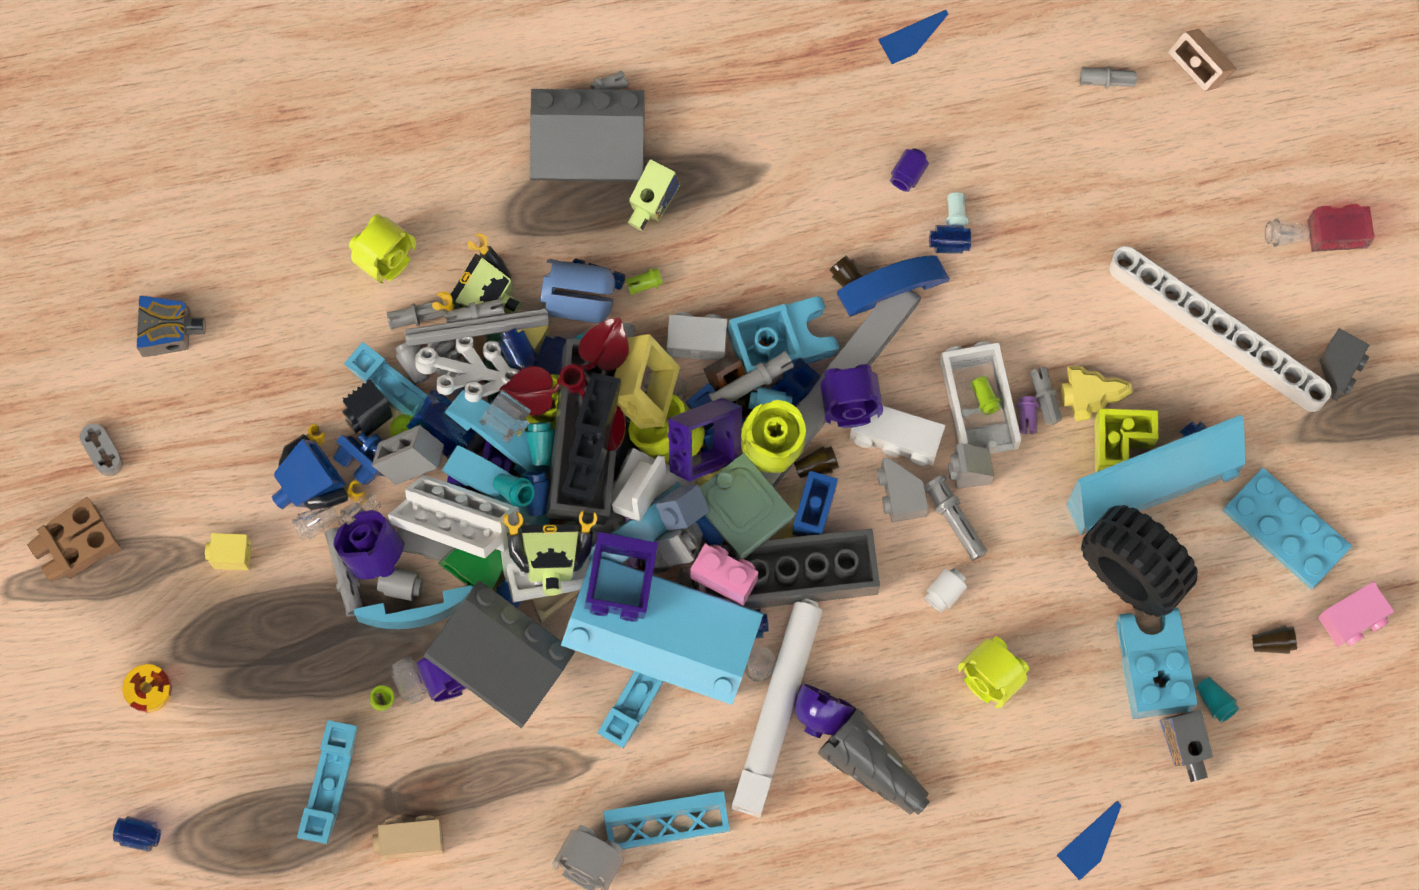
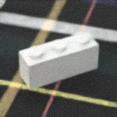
[850,406,945,466]

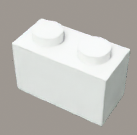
[667,312,727,361]

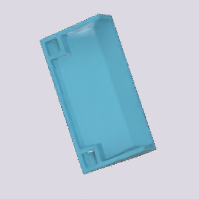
[1066,415,1245,535]
[561,554,763,705]

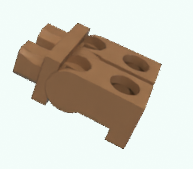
[27,497,122,582]

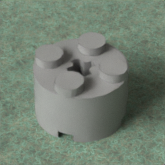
[552,825,624,890]

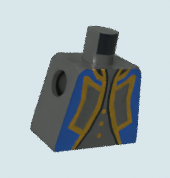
[137,296,206,357]
[1160,710,1213,782]

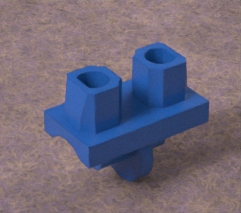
[333,433,384,485]

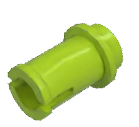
[625,267,663,296]
[970,376,1001,415]

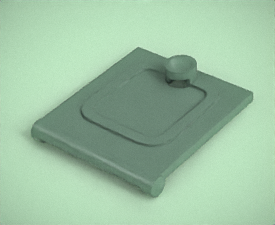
[700,453,796,560]

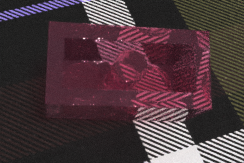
[1307,204,1375,252]

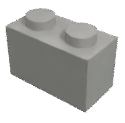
[372,425,444,485]

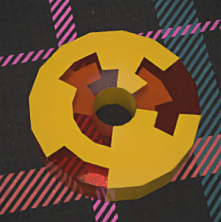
[122,664,172,713]

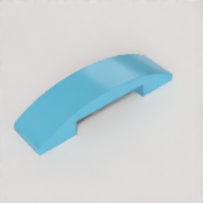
[344,342,449,435]
[445,390,551,476]
[442,445,552,525]
[588,482,682,563]
[354,585,472,629]
[597,671,664,748]
[297,720,358,844]

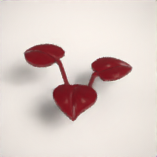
[500,318,629,451]

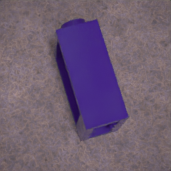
[668,398,743,482]
[584,532,658,622]

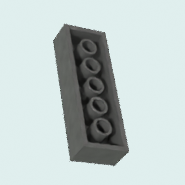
[546,338,617,525]
[695,529,880,609]

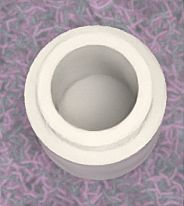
[924,568,967,613]

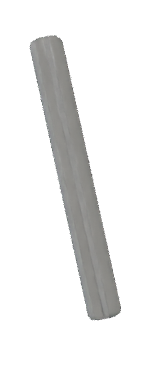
[405,308,549,346]

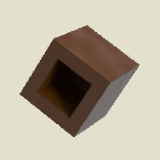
[703,355,747,391]

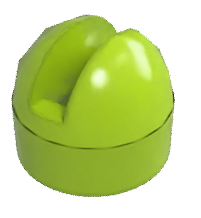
[369,685,394,711]

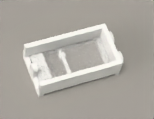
[940,341,1021,454]

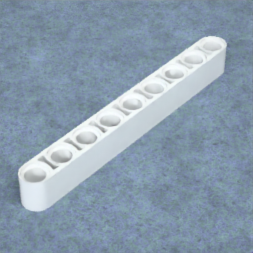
[1109,246,1331,412]

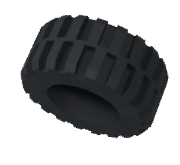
[1081,505,1198,617]

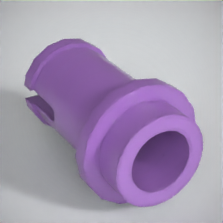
[1016,396,1040,434]

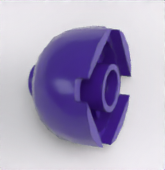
[795,684,857,738]

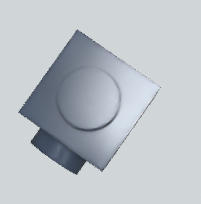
[656,484,710,530]

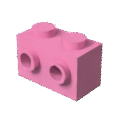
[690,544,758,606]
[1318,582,1394,647]

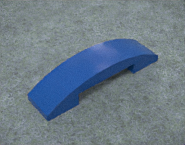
[837,255,950,317]

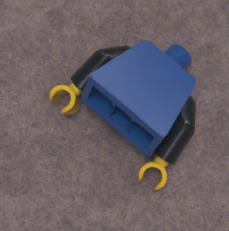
[272,424,366,510]

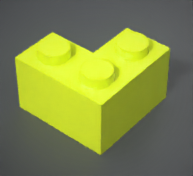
[1094,408,1159,472]

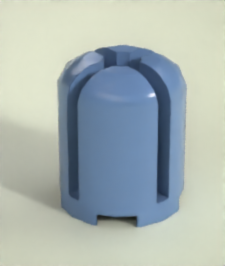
[540,259,615,323]

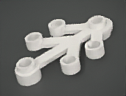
[415,337,520,402]

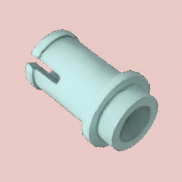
[946,192,969,231]

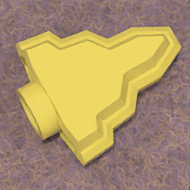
[1060,366,1133,422]

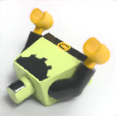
[432,233,522,314]
[503,510,597,596]

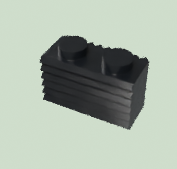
[342,380,393,436]

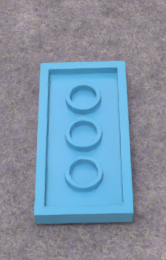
[1223,468,1352,590]

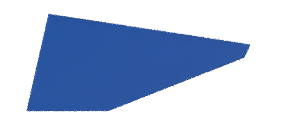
[878,10,948,64]
[1057,801,1121,881]

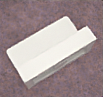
[612,455,667,522]

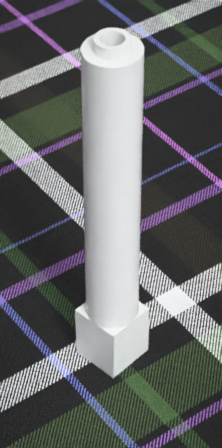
[732,599,823,818]

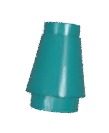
[525,422,555,465]
[493,473,535,507]
[1196,677,1239,723]

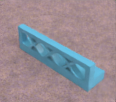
[603,791,730,850]

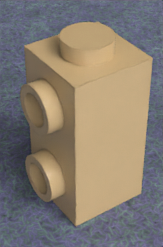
[373,815,444,860]

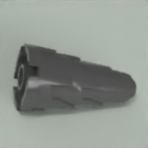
[818,708,930,815]

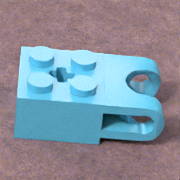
[727,296,840,373]
[1116,607,1197,719]

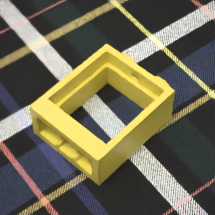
[614,334,680,429]

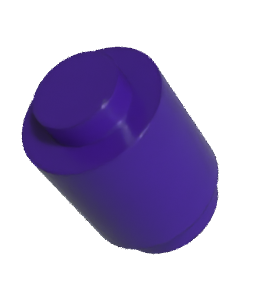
[890,148,929,192]

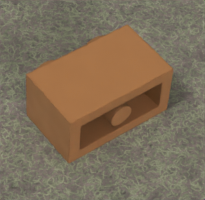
[1168,29,1237,91]

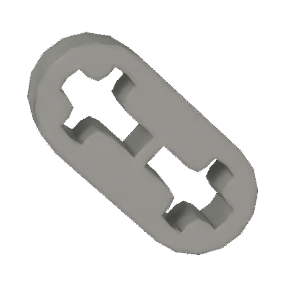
[80,424,123,476]

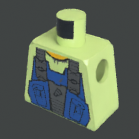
[628,159,680,231]

